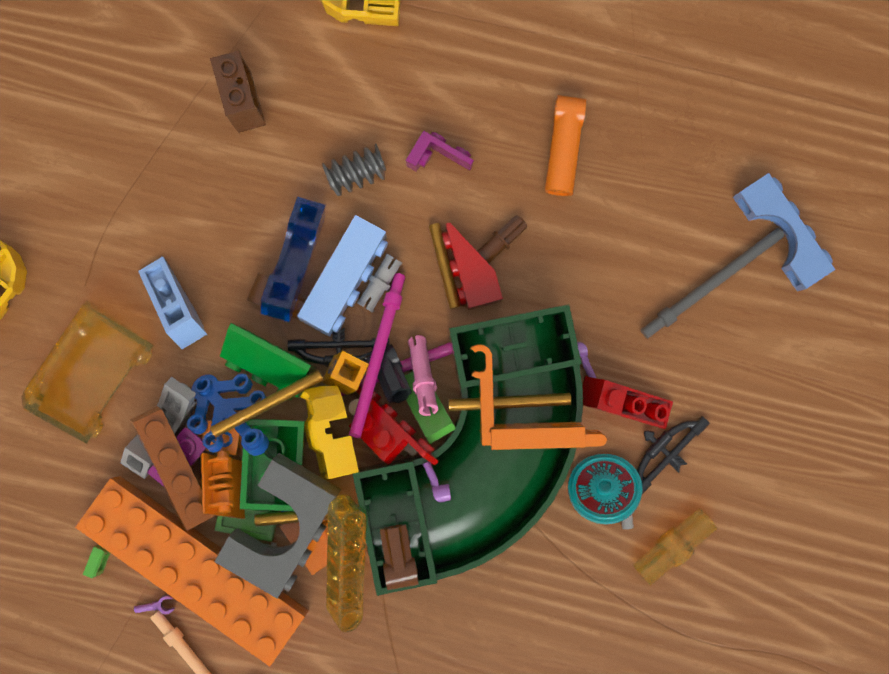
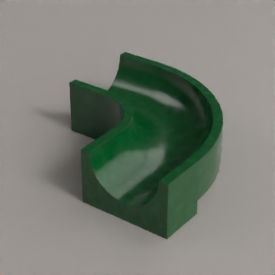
[353,304,583,596]

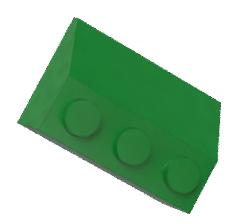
[220,323,317,400]
[240,418,305,511]

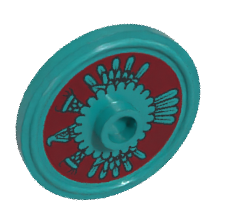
[568,454,642,524]

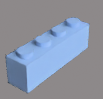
[297,215,388,337]

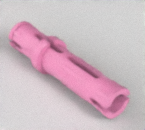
[408,335,438,416]

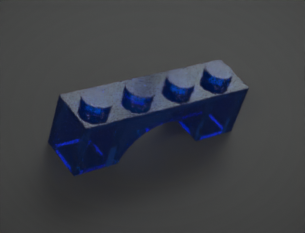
[260,196,326,322]

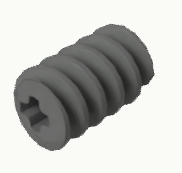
[322,143,386,196]

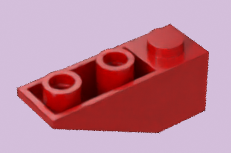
[442,223,503,311]
[582,376,673,430]

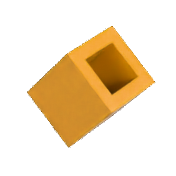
[322,351,369,395]

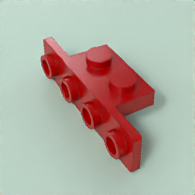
[349,385,439,465]

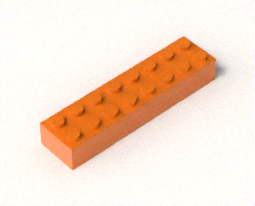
[75,476,309,667]

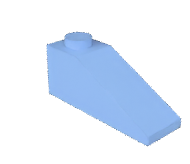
[138,257,207,349]

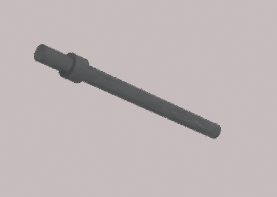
[641,228,785,339]

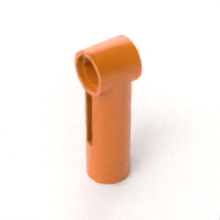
[545,95,586,196]

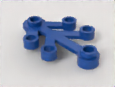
[187,374,269,456]

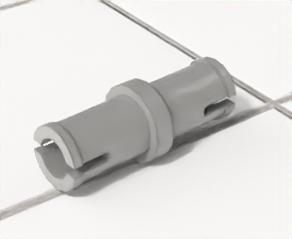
[357,254,403,313]

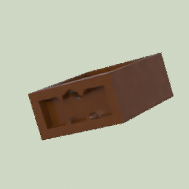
[210,50,266,133]

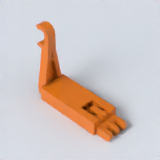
[471,344,607,450]

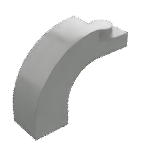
[120,377,197,479]

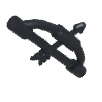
[288,327,390,367]
[637,416,710,495]

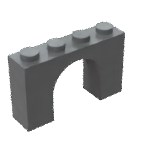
[215,453,341,599]

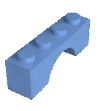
[733,173,835,292]

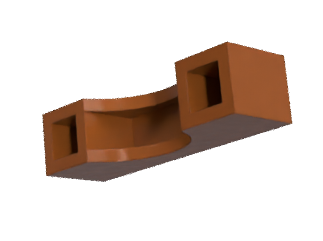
[130,406,214,531]

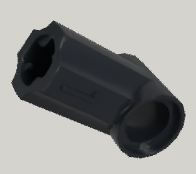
[366,344,412,403]

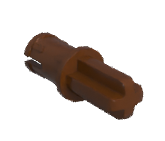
[477,215,527,264]

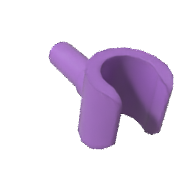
[577,342,596,378]
[423,461,451,502]
[134,594,175,614]

